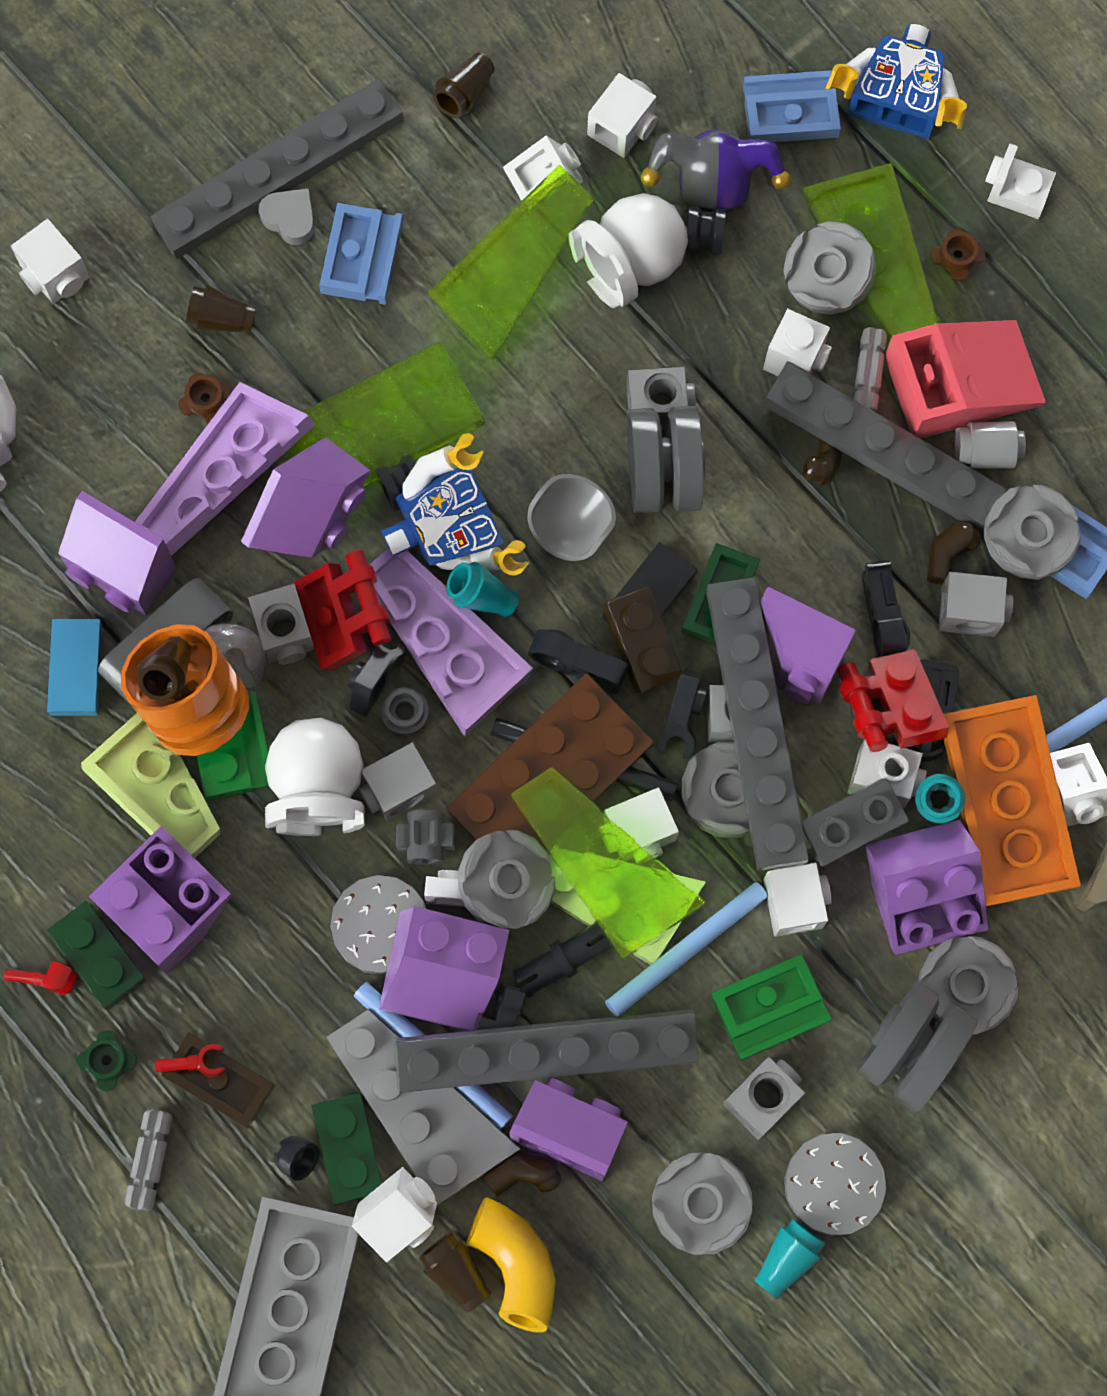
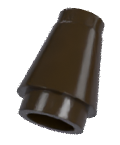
[433,52,495,118]
[186,284,257,333]
[136,637,191,701]
[419,1232,491,1313]

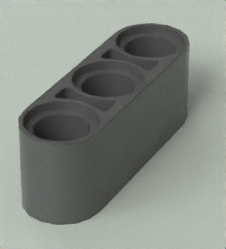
[98,578,234,706]

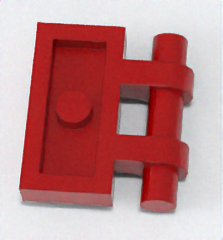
[294,550,391,670]
[837,649,949,752]

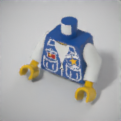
[825,24,967,139]
[381,433,530,576]

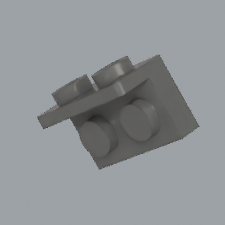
[801,778,909,866]

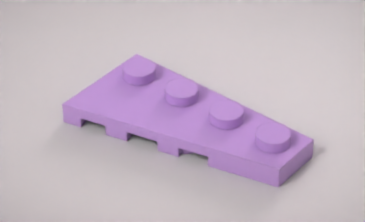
[135,382,315,556]
[370,549,533,737]

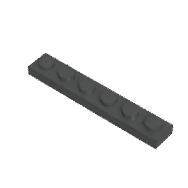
[150,79,404,259]
[762,361,1008,535]
[706,577,809,871]
[394,1009,698,1093]

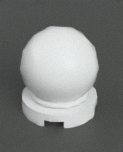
[569,193,688,308]
[265,718,365,836]

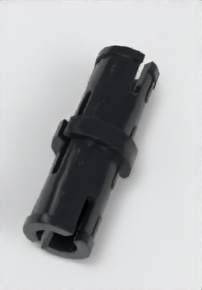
[513,920,614,998]

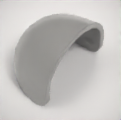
[527,474,616,561]

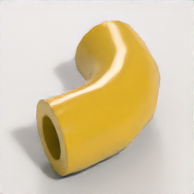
[466,1197,556,1333]

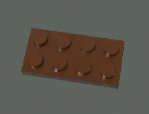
[446,673,654,849]

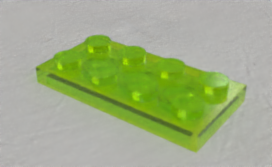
[288,342,485,487]

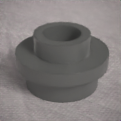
[381,687,429,736]

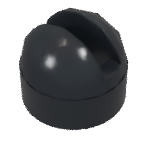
[274,1135,319,1181]

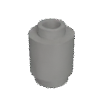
[954,421,1026,469]

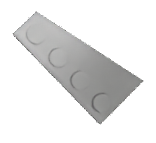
[326,1010,520,1207]

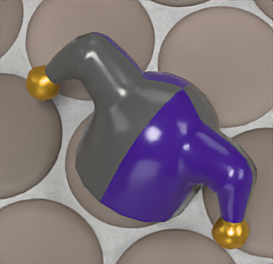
[641,130,791,209]

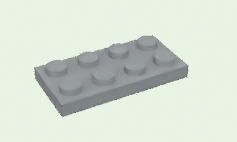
[213,1197,359,1396]

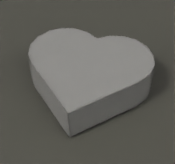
[259,188,314,245]

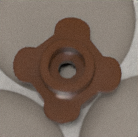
[930,229,985,281]
[179,373,233,423]

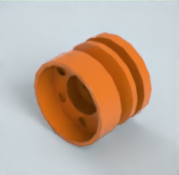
[121,624,249,756]

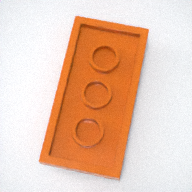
[944,695,1081,907]

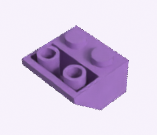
[866,820,988,955]
[89,826,232,974]

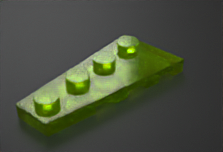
[803,163,938,340]
[427,164,592,361]
[511,767,706,961]

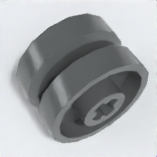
[628,406,705,514]
[856,980,978,1113]

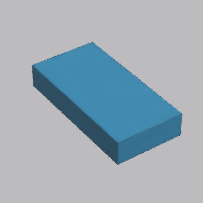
[47,619,103,716]

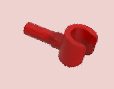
[4,961,78,995]
[155,1044,225,1077]

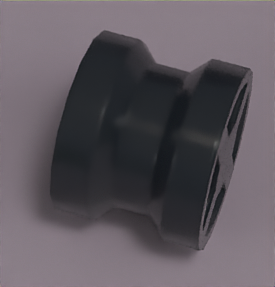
[685,205,726,255]
[375,454,416,512]

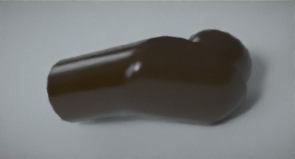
[803,439,842,485]
[927,521,981,585]
[483,1151,561,1197]

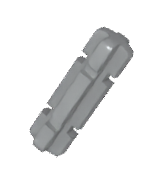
[853,327,887,412]
[125,1109,172,1211]

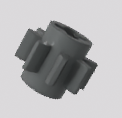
[396,810,455,865]

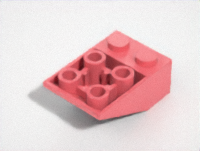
[884,320,1046,439]

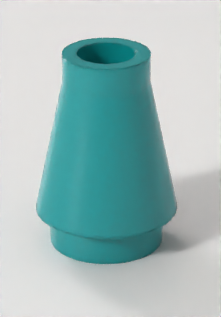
[446,562,519,617]
[915,774,965,823]
[754,1219,826,1299]

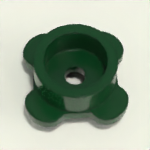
[76,1030,137,1091]

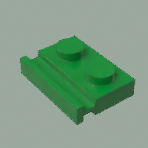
[197,691,270,801]
[710,954,832,1061]

